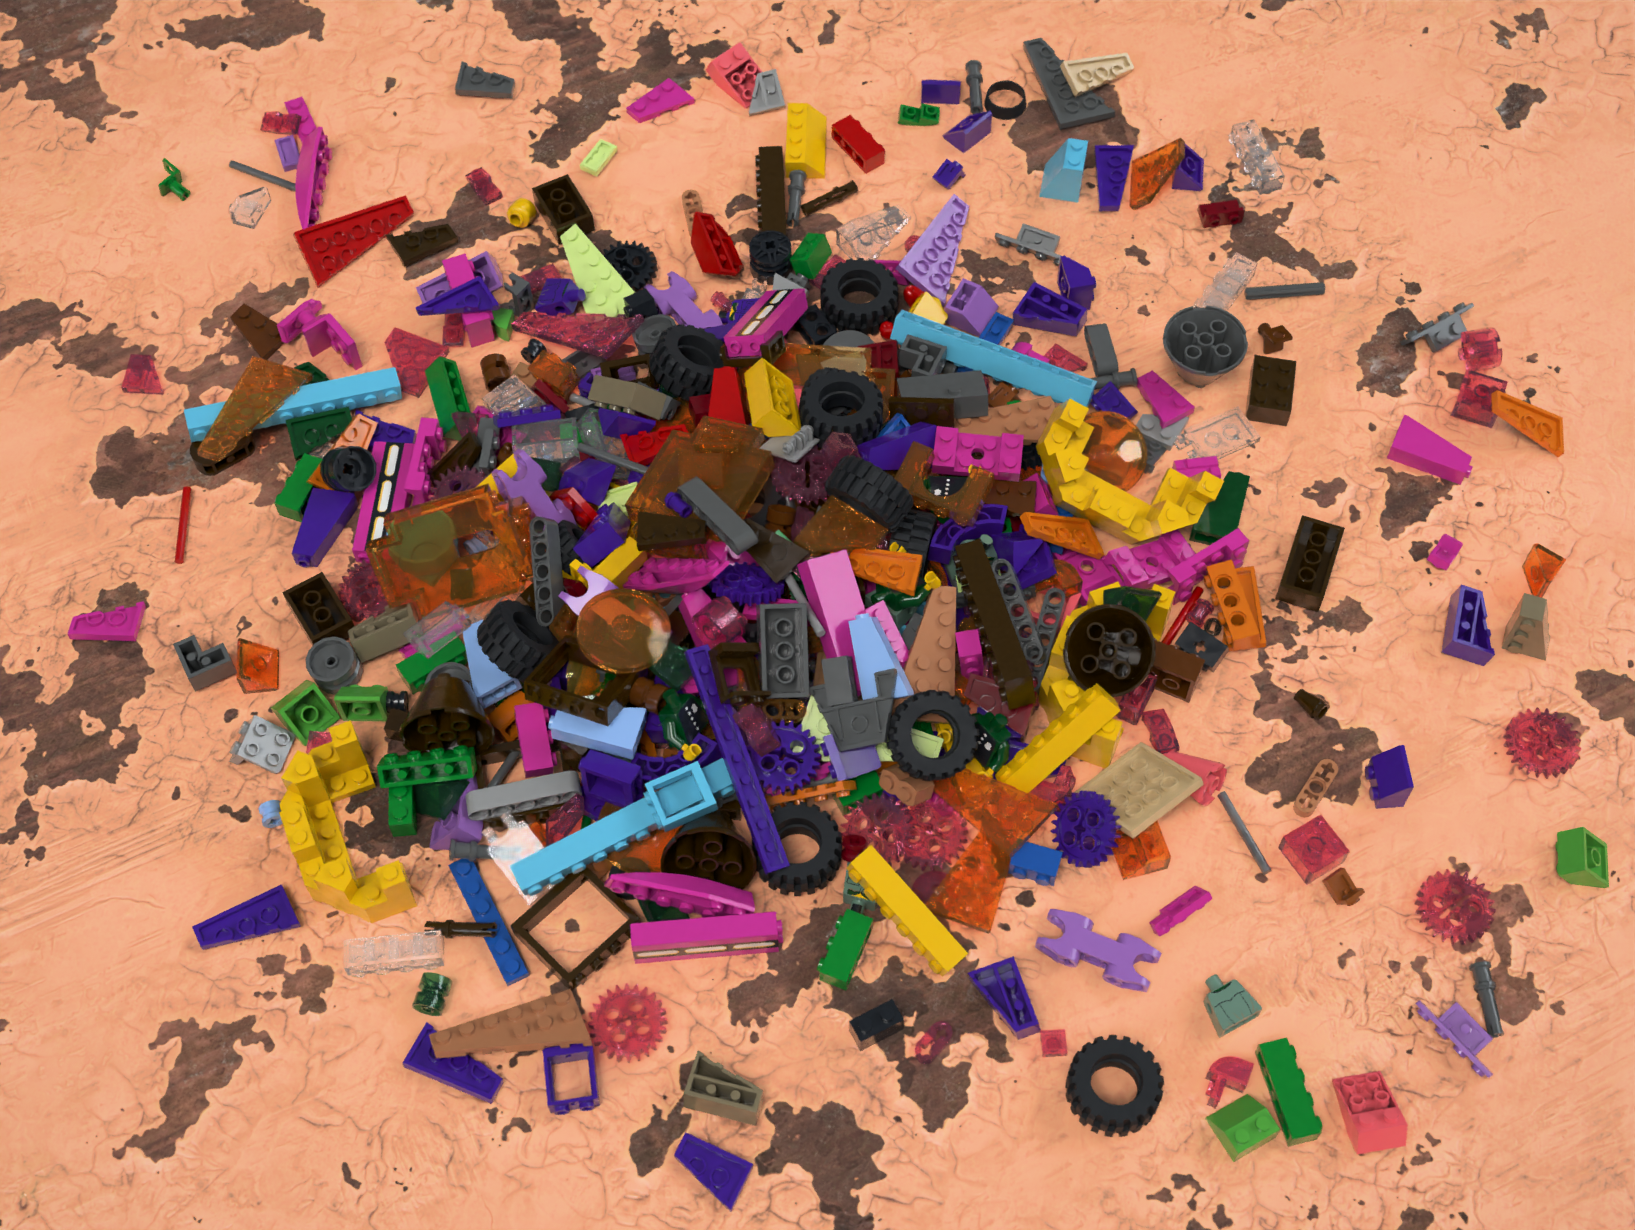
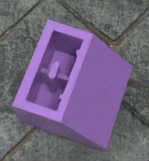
[945,278,999,337]

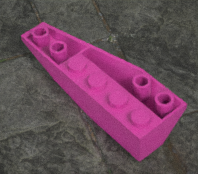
[295,127,332,229]
[622,557,730,594]
[604,872,755,918]

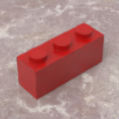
[832,114,886,174]

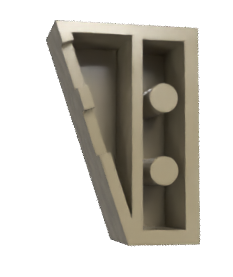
[588,375,667,420]
[348,593,424,663]

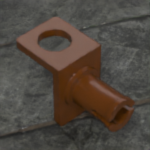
[1258,323,1293,355]

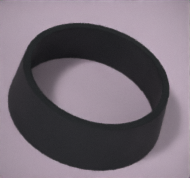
[984,80,1026,120]

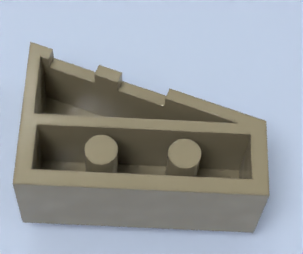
[1501,593,1550,661]
[683,1050,763,1126]

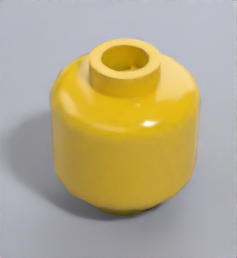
[507,198,537,228]

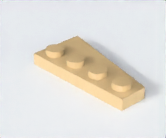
[1060,52,1135,97]

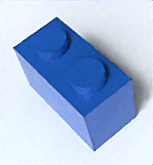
[1008,839,1063,886]

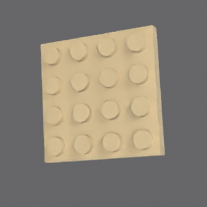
[1075,742,1204,838]

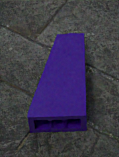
[856,422,936,470]
[292,488,359,567]

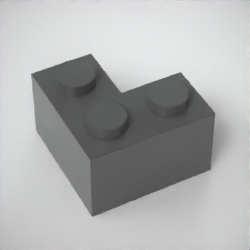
[899,334,947,377]
[173,635,237,692]

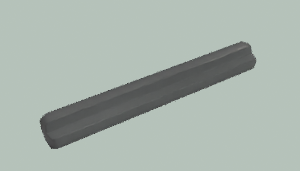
[1244,282,1325,300]

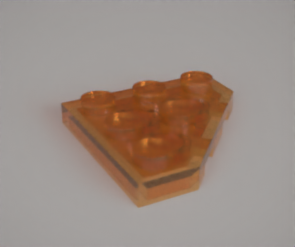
[1129,138,1185,210]
[794,495,888,557]

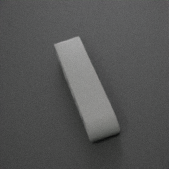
[465,770,582,821]

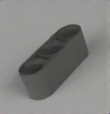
[1084,323,1118,377]

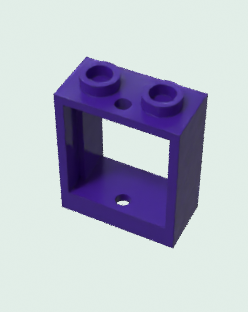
[579,749,645,808]
[543,1041,600,1115]

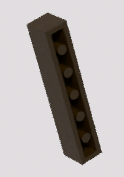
[755,146,787,236]

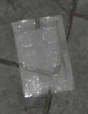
[512,417,580,466]

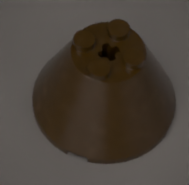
[1063,604,1156,697]
[399,673,494,756]
[661,810,757,890]

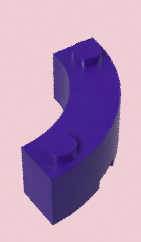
[927,504,1008,565]
[631,733,722,787]

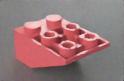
[705,42,762,109]
[1332,1071,1408,1154]

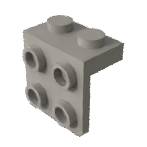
[229,715,295,774]

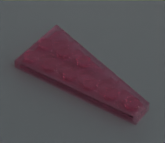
[511,312,644,359]

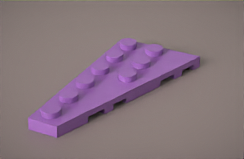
[895,194,969,306]

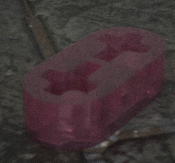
[915,1021,952,1064]

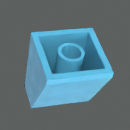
[1039,138,1088,203]

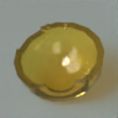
[565,660,604,699]

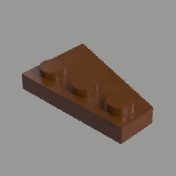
[230,304,285,363]
[974,480,1037,517]

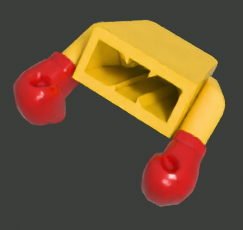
[879,285,948,341]

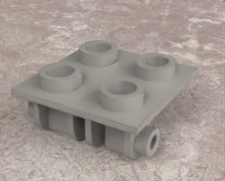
[758,425,820,463]

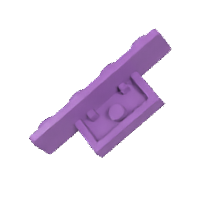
[1415,1000,1494,1078]

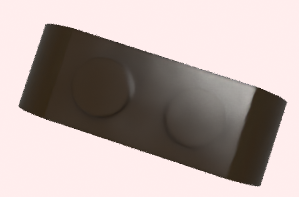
[190,430,256,476]

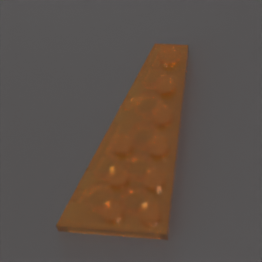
[197,356,313,462]
[933,768,1059,858]

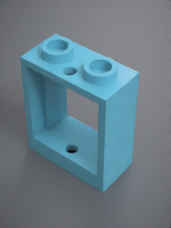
[643,761,718,832]

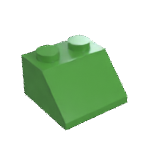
[271,680,341,746]
[334,685,389,721]
[1556,827,1609,888]
[1205,1094,1280,1162]

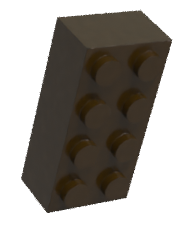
[1275,515,1345,612]

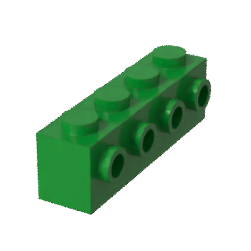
[425,356,475,441]
[377,745,477,788]
[1255,1037,1323,1147]

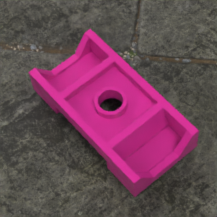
[404,417,447,506]
[932,426,1024,482]
[1167,528,1249,605]
[1103,529,1195,592]
[1052,548,1124,607]

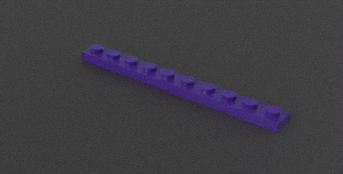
[685,644,790,874]

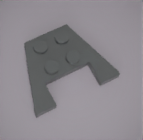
[809,668,897,752]

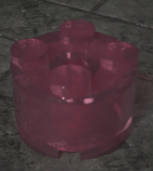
[1458,327,1503,373]
[692,596,748,649]

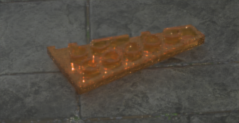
[925,798,1027,934]

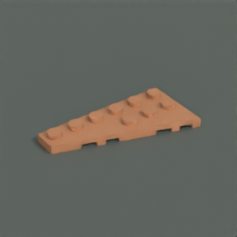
[935,396,1056,445]
[891,586,956,724]
[429,989,592,1058]

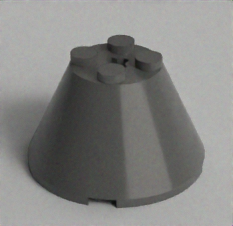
[1163,305,1248,388]

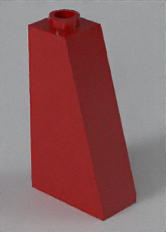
[705,366,754,447]

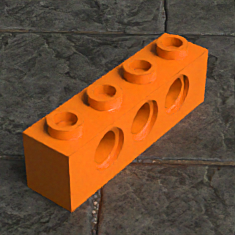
[1203,559,1260,651]

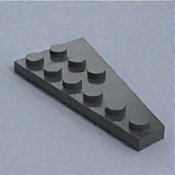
[1023,38,1115,129]

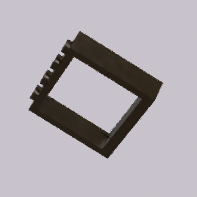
[524,635,648,726]
[475,739,578,833]
[510,865,641,991]

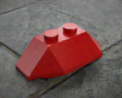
[690,212,743,276]

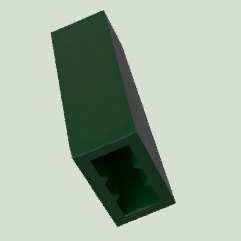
[1189,471,1250,545]

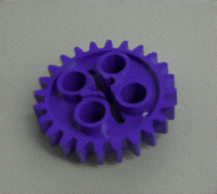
[710,562,785,606]
[746,720,821,796]
[1051,791,1122,868]

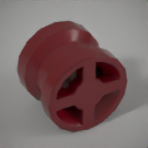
[841,834,866,862]

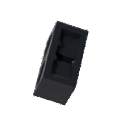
[794,304,838,353]

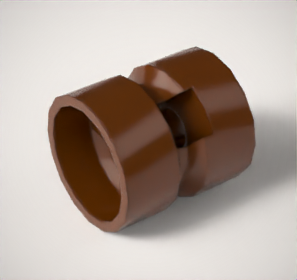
[480,353,512,393]
[765,504,797,541]
[629,676,672,716]

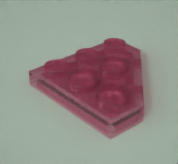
[384,327,449,398]

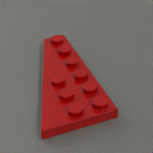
[293,195,414,288]

